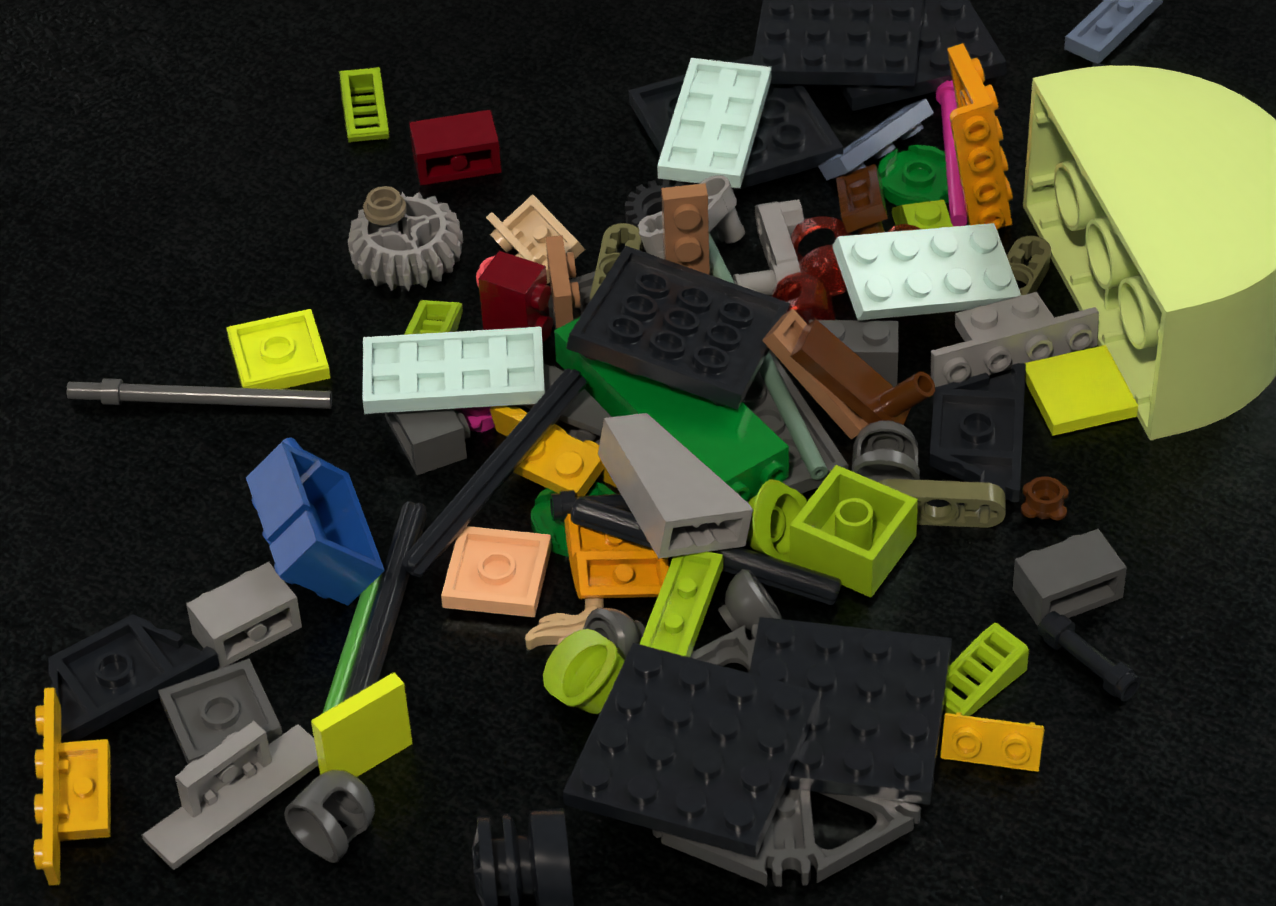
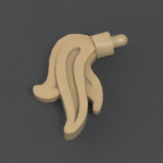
[525,598,604,650]

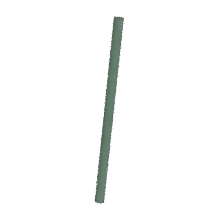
[709,232,828,480]

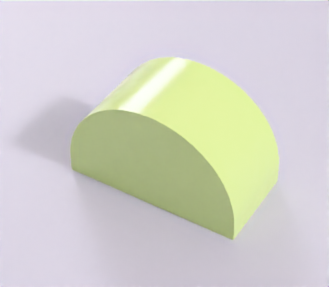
[1023,66,1276,440]

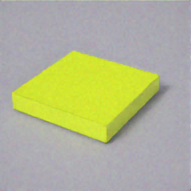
[226,309,331,389]
[1025,345,1138,436]
[311,673,412,777]

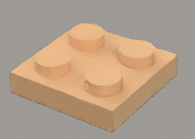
[441,526,552,617]

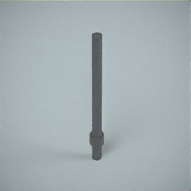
[67,378,332,409]

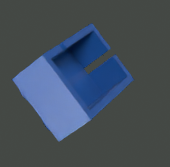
[246,442,385,606]

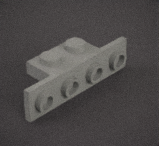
[931,292,1099,387]
[142,721,319,870]

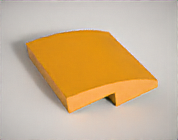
[564,514,669,599]

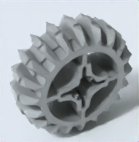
[348,191,463,291]

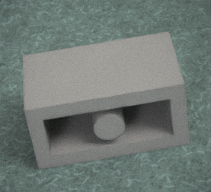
[186,562,302,669]

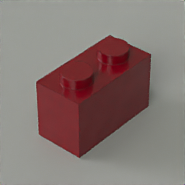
[409,110,501,185]
[478,251,553,342]

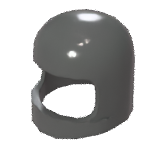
[852,420,920,482]
[284,770,375,863]

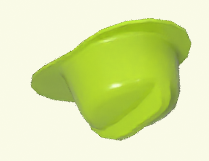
[746,479,807,563]
[543,629,625,714]

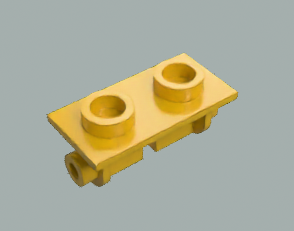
[940,712,1044,772]

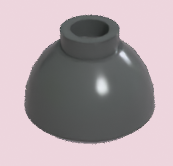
[718,569,781,631]
[584,608,645,660]

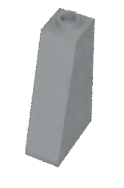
[598,413,753,558]

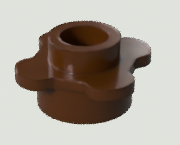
[1021,476,1069,520]

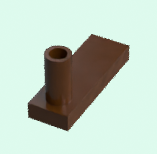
[836,164,888,235]
[790,319,935,425]

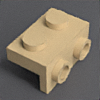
[486,194,585,284]

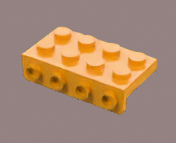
[947,43,1013,229]

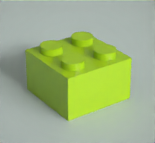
[790,465,918,598]

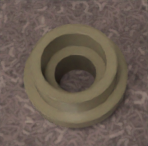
[363,186,406,225]

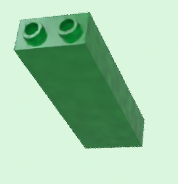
[554,317,789,501]

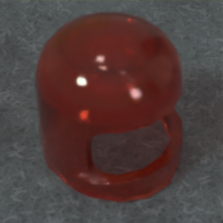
[791,216,853,297]
[771,272,836,324]

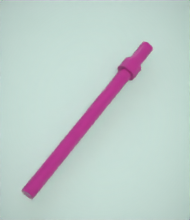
[936,81,967,227]

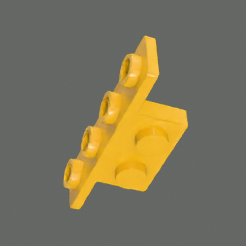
[490,406,617,497]
[34,687,110,886]

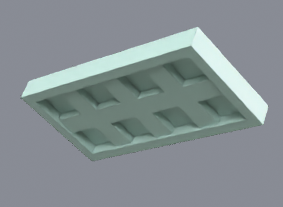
[657,58,771,188]
[832,223,1021,321]
[363,327,545,414]

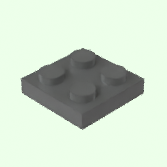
[158,659,283,764]

